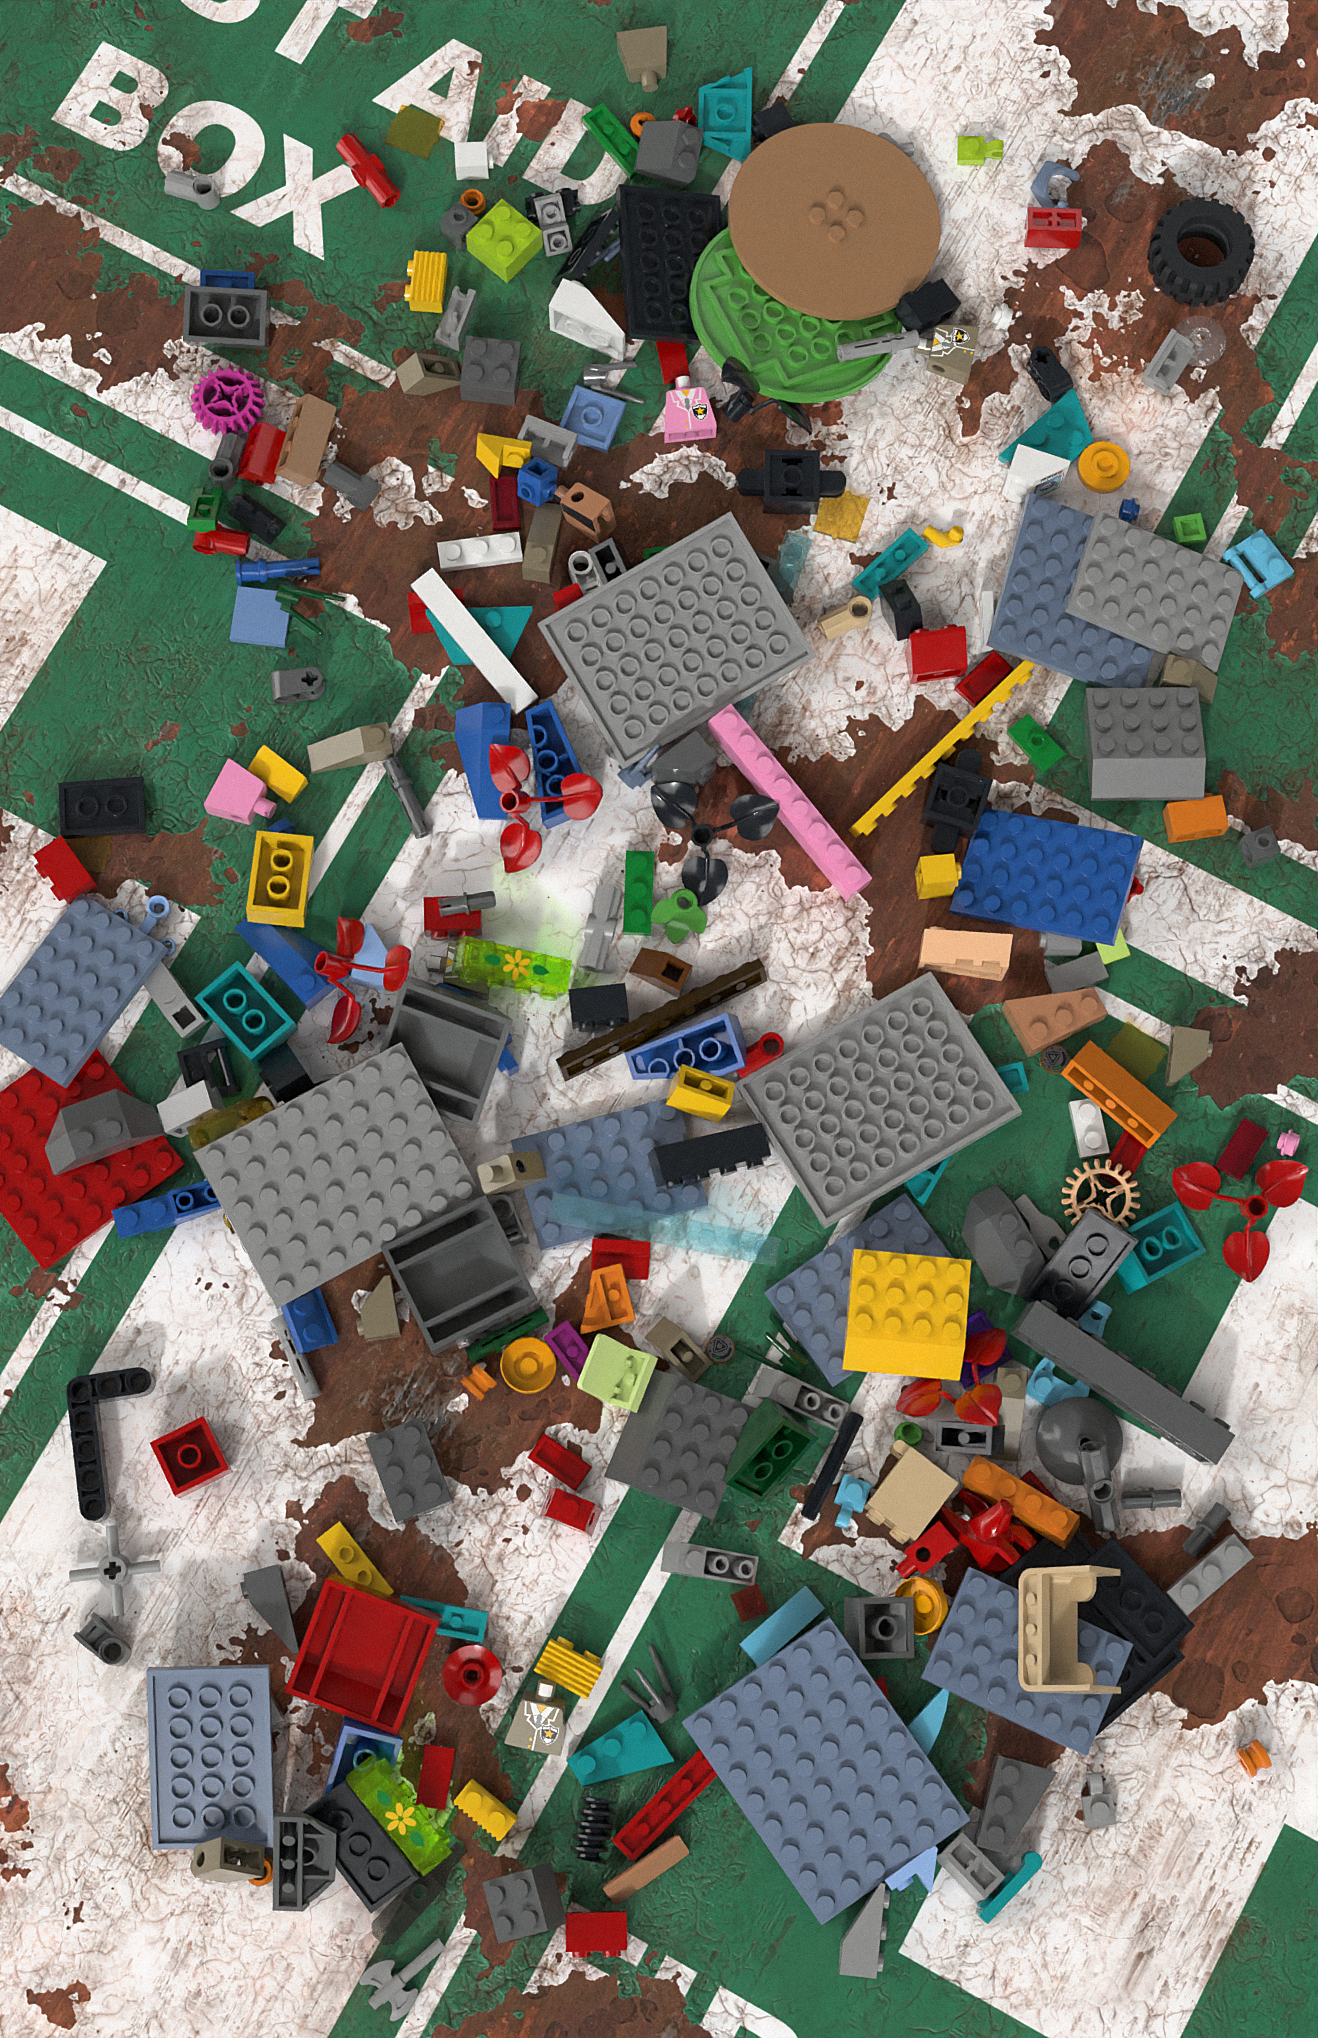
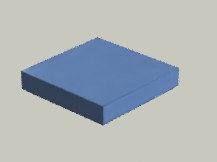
[559,385,627,454]
[229,586,291,648]

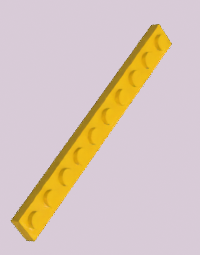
[849,660,1042,838]

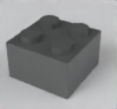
[460,336,522,406]
[482,1862,567,1944]

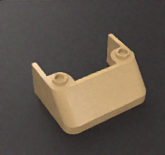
[1018,1565,1121,1694]

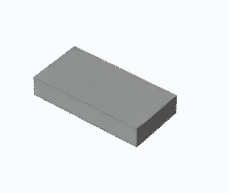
[1044,951,1109,994]

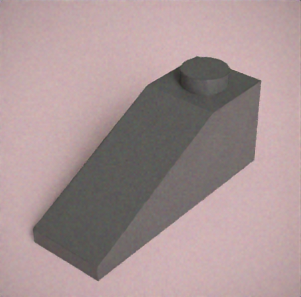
[240,1564,301,1655]

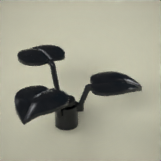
[721,356,812,436]
[650,782,780,907]

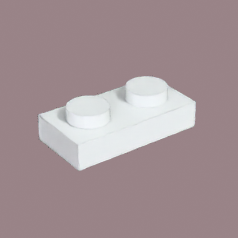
[1068,1099,1110,1159]

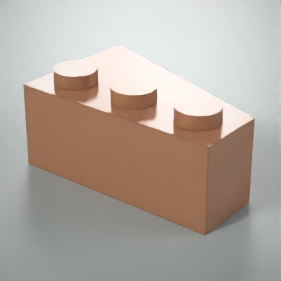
[1001,988,1108,1058]

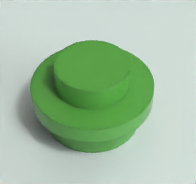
[894,1422,923,1449]

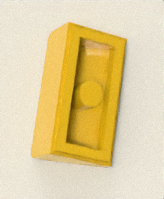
[247,745,308,804]

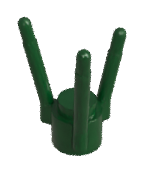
[275,581,346,635]
[735,1314,809,1378]

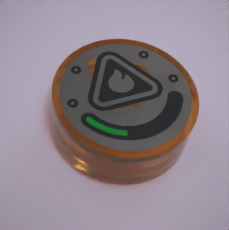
[1040,1045,1070,1075]
[706,1334,735,1364]

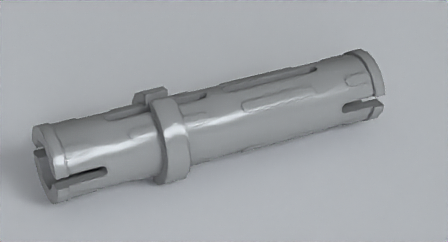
[837,330,920,363]
[271,1314,322,1401]

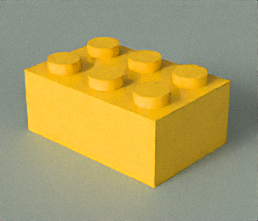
[246,830,314,928]

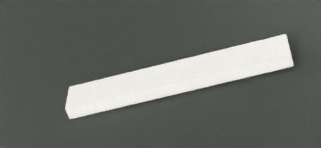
[411,568,538,715]

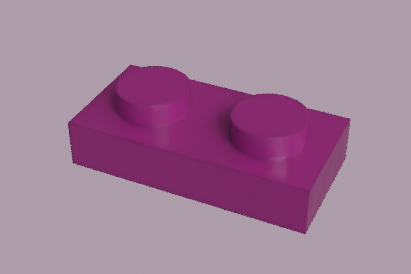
[543,1320,590,1383]

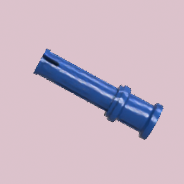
[235,557,320,585]

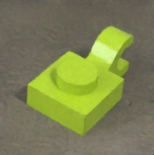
[957,136,1004,165]

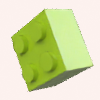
[466,199,543,283]

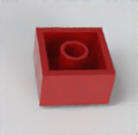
[150,1416,233,1499]

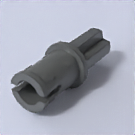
[438,891,496,917]
[1121,1487,1182,1511]
[1181,1502,1231,1557]

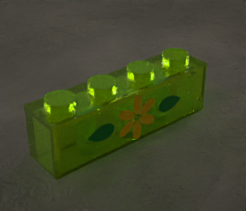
[451,936,572,1001]
[346,1753,452,1876]

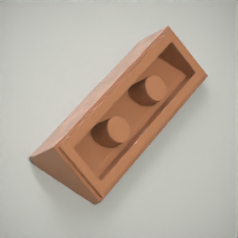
[603,1834,689,1905]

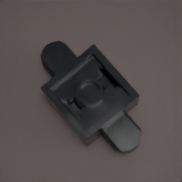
[736,449,847,515]
[920,749,993,855]

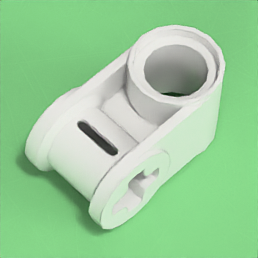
[568,551,603,596]

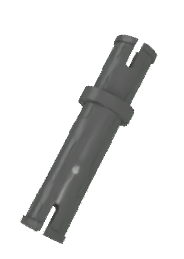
[382,756,432,839]

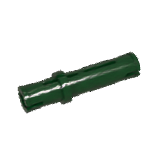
[464,1305,550,1364]

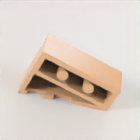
[918,927,1013,981]

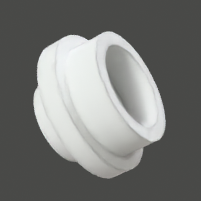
[990,303,1013,330]

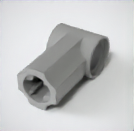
[164,170,221,210]

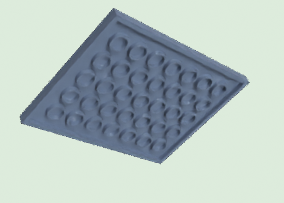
[682,1616,971,1925]

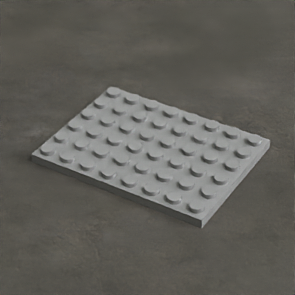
[537,511,816,770]
[735,971,1022,1229]
[193,1042,482,1309]

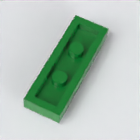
[582,103,639,180]
[623,850,654,936]

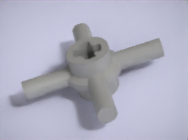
[69,1525,161,1617]

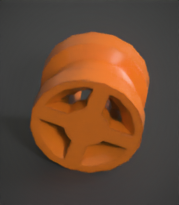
[460,1364,497,1401]
[1235,1739,1272,1778]

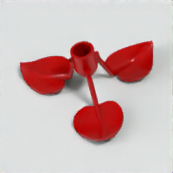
[489,744,603,873]
[315,917,411,1044]
[1172,1160,1308,1283]
[896,1328,1007,1426]

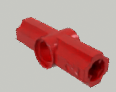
[336,134,401,209]

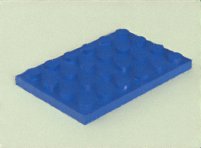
[950,808,1144,946]

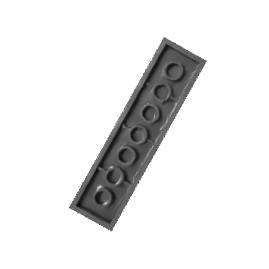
[1009,1300,1236,1465]

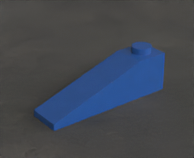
[455,702,512,821]
[235,918,351,1011]
[624,1012,747,1080]
[322,1715,403,1804]

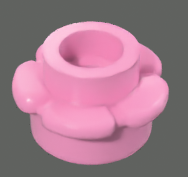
[1277,1129,1300,1157]

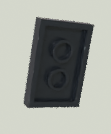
[551,208,621,288]
[58,776,147,839]

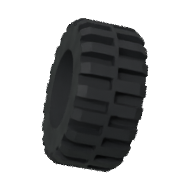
[1147,197,1255,307]

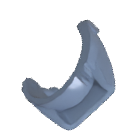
[1030,161,1080,208]

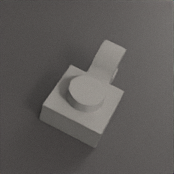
[1080,1772,1116,1828]

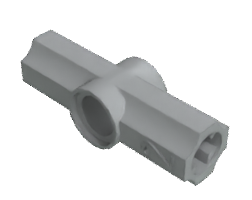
[579,884,622,972]

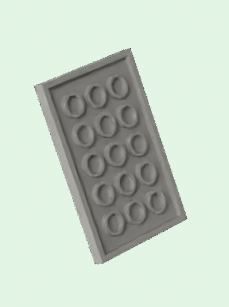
[1064,510,1244,674]

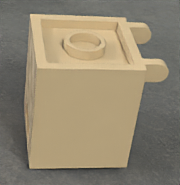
[864,1440,958,1544]

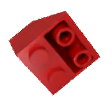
[905,624,968,684]

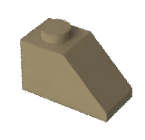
[396,353,461,396]
[1158,654,1218,704]
[1164,1026,1213,1088]
[356,1275,402,1342]
[644,1316,712,1382]

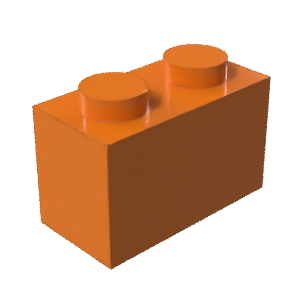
[1162,793,1229,843]

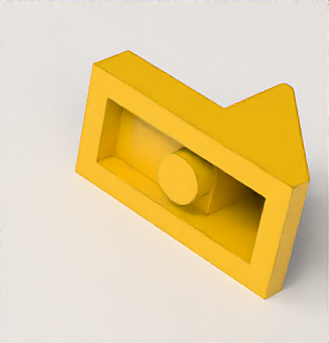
[476,433,532,479]

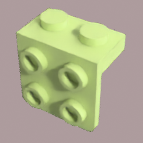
[577,1333,658,1413]

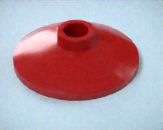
[442,1645,502,1706]

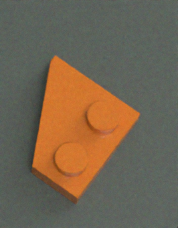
[580,1263,636,1334]

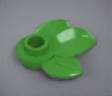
[650,889,707,944]

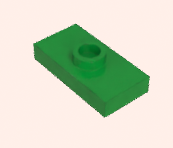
[1006,714,1066,774]

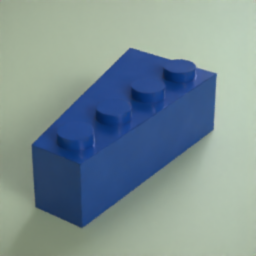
[525,700,584,830]

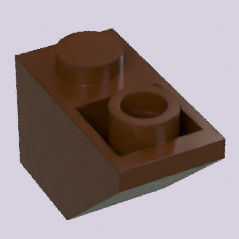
[629,947,693,998]

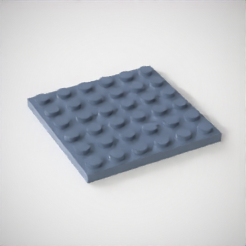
[986,492,1154,688]

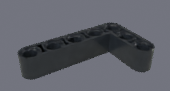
[66,1367,156,1523]

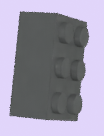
[183,285,271,350]
[365,1417,454,1525]

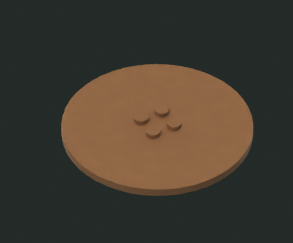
[728,123,941,320]

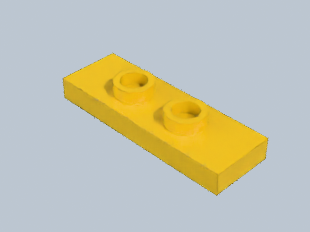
[316,1521,394,1595]

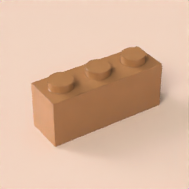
[274,393,337,487]

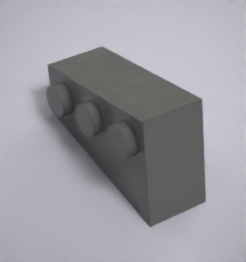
[973,1755,1057,1854]

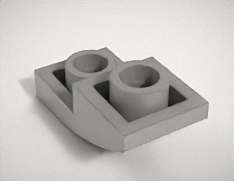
[533,193,573,257]

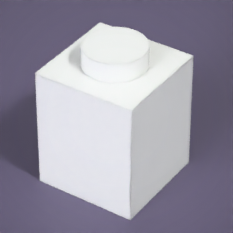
[454,141,493,180]

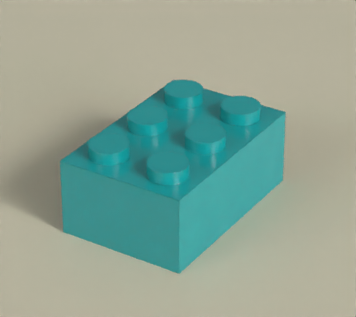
[194,961,298,1067]

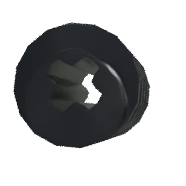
[570,1796,617,1864]

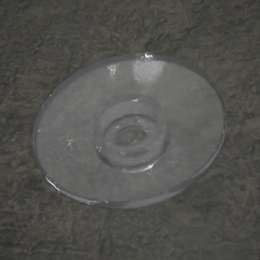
[1175,316,1226,367]

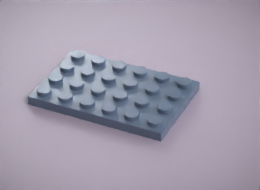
[0,893,169,1088]
[511,1098,708,1252]
[764,1193,974,1388]
[920,1567,1133,1756]
[146,1664,275,1850]

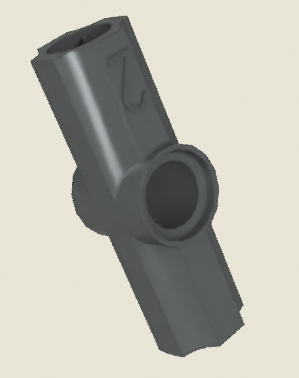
[1078,1440,1120,1533]

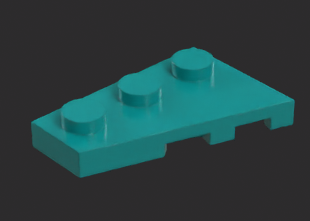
[566,1710,674,1786]

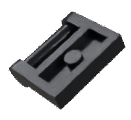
[176,1038,243,1099]

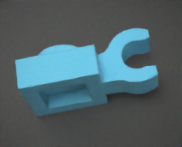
[833,1474,872,1530]

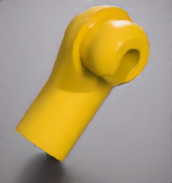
[922,525,965,548]

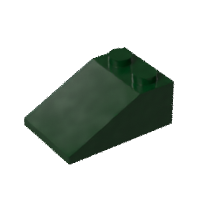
[723,1397,819,1502]

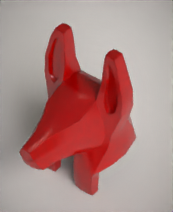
[938,1488,1037,1575]

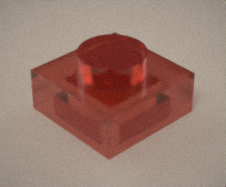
[730,1583,769,1623]

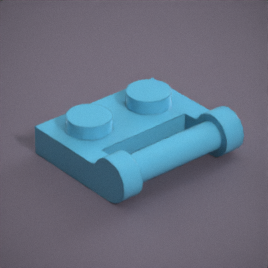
[1221,529,1294,599]

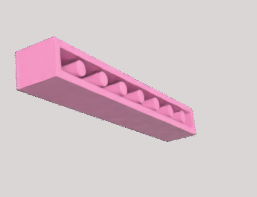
[706,704,872,902]

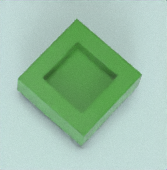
[1172,513,1207,546]

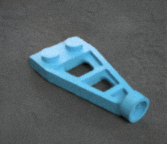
[1026,1299,1113,1408]

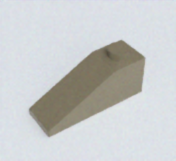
[522,502,563,584]
[307,722,395,774]
[988,1367,1027,1462]

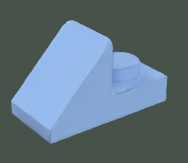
[884,1846,938,1893]

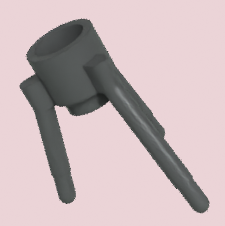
[584,361,645,404]
[621,1645,680,1724]

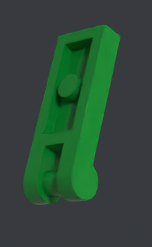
[187,487,224,533]

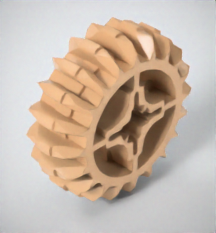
[1062,1159,1140,1228]

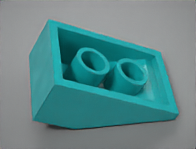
[1115,1201,1207,1294]

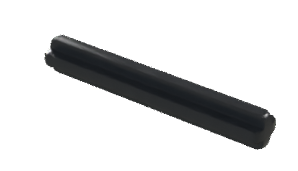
[801,1411,864,1521]

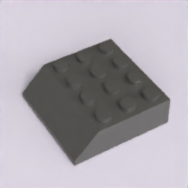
[1082,687,1206,801]
[379,976,513,1128]
[380,1195,537,1356]
[604,1369,756,1522]

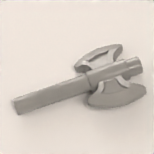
[359,1938,446,2021]

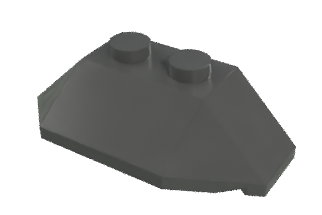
[45,1089,165,1176]
[961,1184,1046,1297]
[273,1812,336,1912]

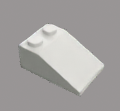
[549,278,625,362]

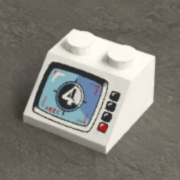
[1001,444,1071,503]

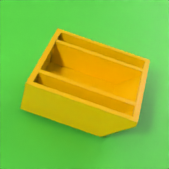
[842,1249,971,1381]

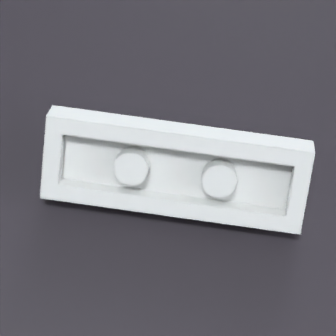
[437,532,523,572]

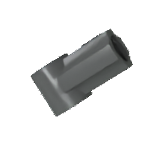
[208,433,246,492]
[323,460,381,511]

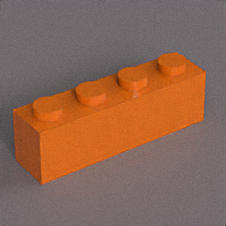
[1061,1040,1178,1149]
[962,1454,1080,1549]

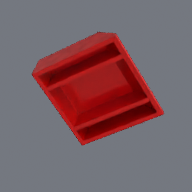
[284,1573,443,1736]

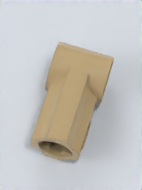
[817,596,872,641]

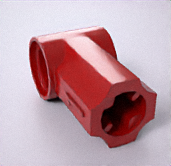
[192,523,251,558]
[735,1032,785,1079]

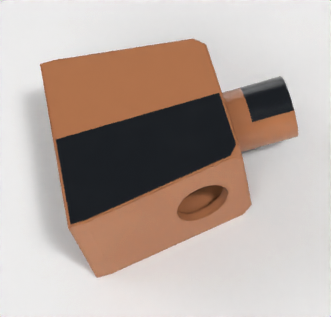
[553,483,617,544]

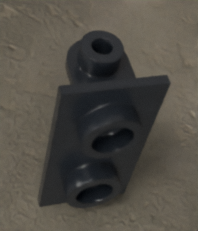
[525,188,581,223]
[227,493,287,545]

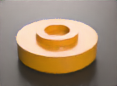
[1077,441,1130,494]
[500,1337,556,1394]
[894,1576,948,1635]

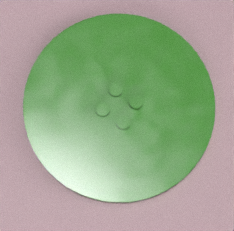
[689,226,902,403]

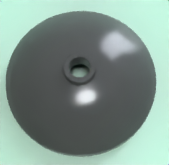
[1035,1396,1123,1485]

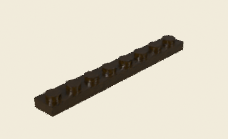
[555,958,768,1082]

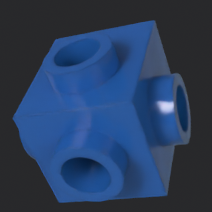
[517,457,558,507]

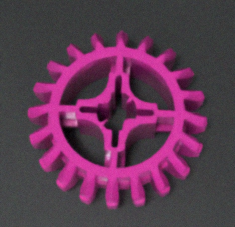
[191,364,265,436]

